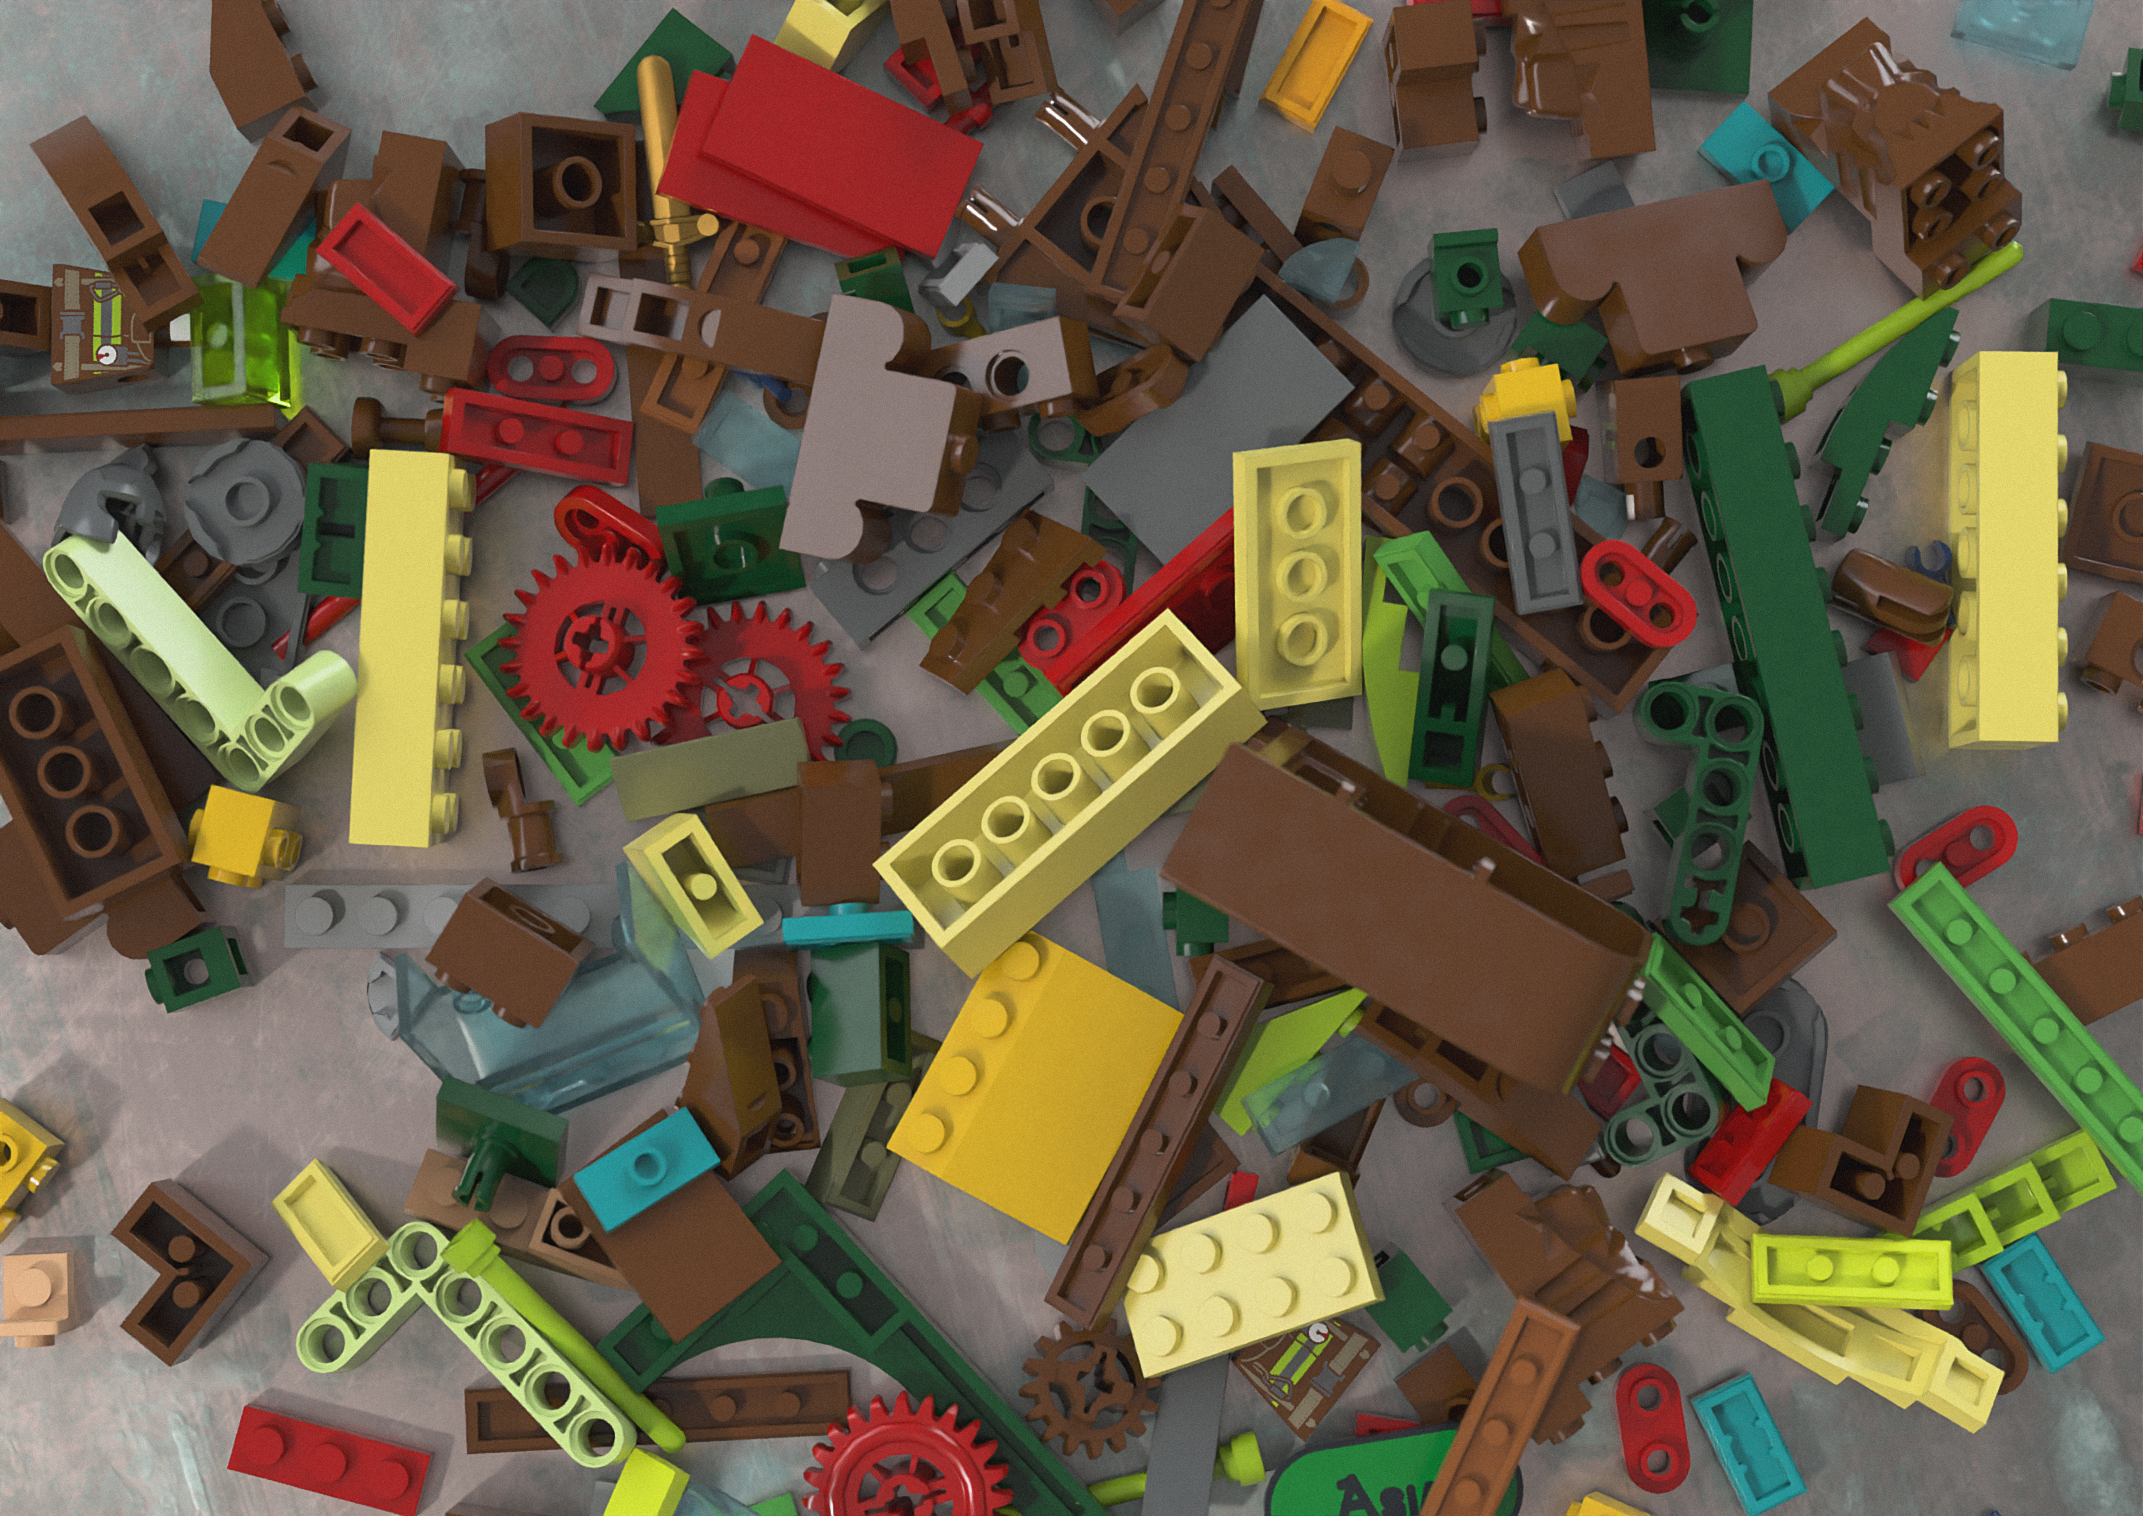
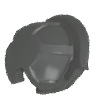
[51,443,166,569]

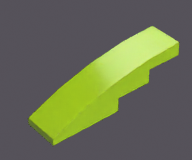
[1361,535,1420,789]
[1871,1128,2118,1275]

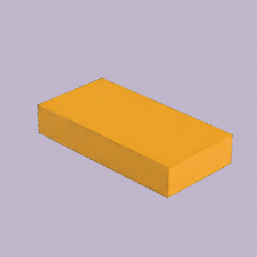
[1258,0,1374,133]

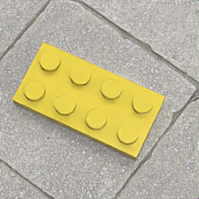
[1233,439,1362,711]
[1122,1172,1385,1378]

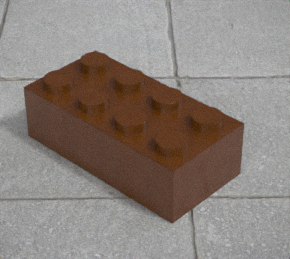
[0,625,198,920]

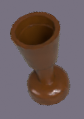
[351,397,485,466]

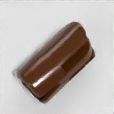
[1831,548,1954,646]

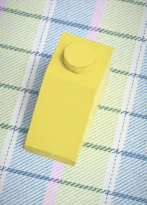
[774,0,891,73]
[622,813,764,959]

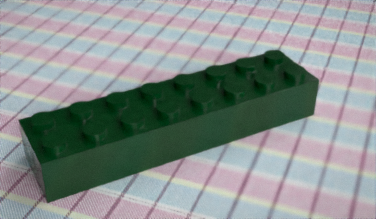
[1680,364,1895,891]

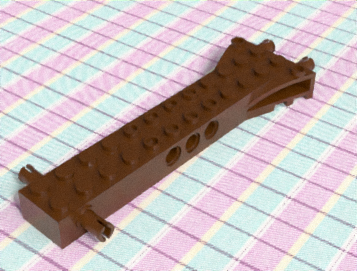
[954,83,1700,720]

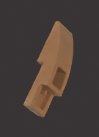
[403,1148,635,1292]

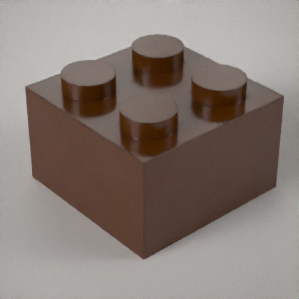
[485,112,637,263]
[425,876,596,1029]

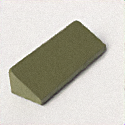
[609,717,811,822]
[805,1029,943,1222]

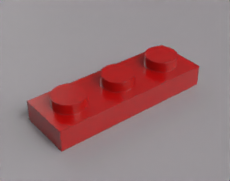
[438,387,634,487]
[227,1403,435,1516]

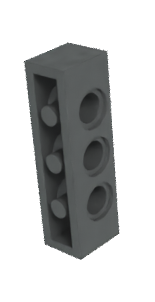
[809,428,1054,651]

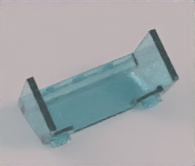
[395,861,706,1115]

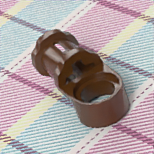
[450,168,511,301]
[482,747,566,874]

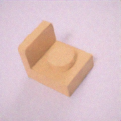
[0,1251,76,1348]

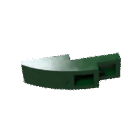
[1807,306,1961,545]

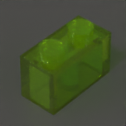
[190,272,291,410]

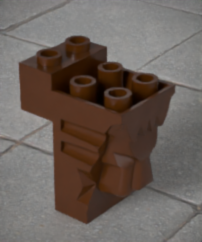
[1499,0,1656,163]
[1768,16,2022,302]
[280,130,501,405]
[1442,1168,1685,1446]

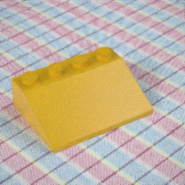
[886,930,1185,1246]

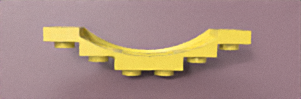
[1634,1172,2005,1434]

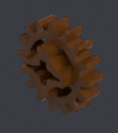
[1018,1318,1162,1460]

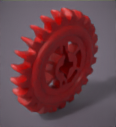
[497,543,706,754]
[650,600,853,798]
[801,1390,1014,1516]

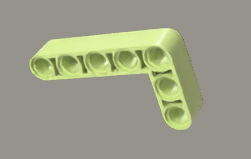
[43,530,358,793]
[296,1221,637,1468]

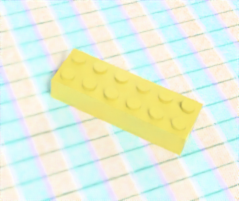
[1948,351,2068,750]
[349,449,476,848]
[873,608,1268,979]

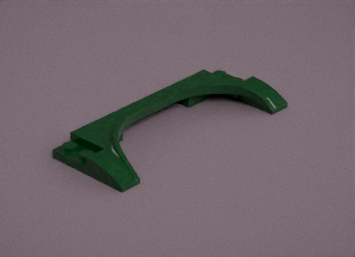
[594,1167,1115,1516]

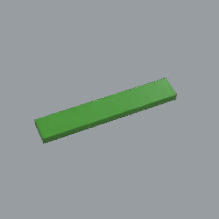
[1887,862,2143,1198]

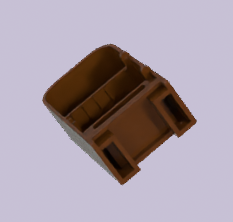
[1158,715,1653,1095]

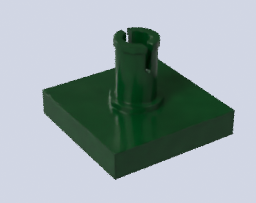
[1642,0,1754,99]
[655,477,806,607]
[436,1075,569,1212]

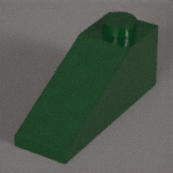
[1407,588,1496,788]

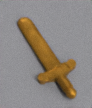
[636,55,723,290]

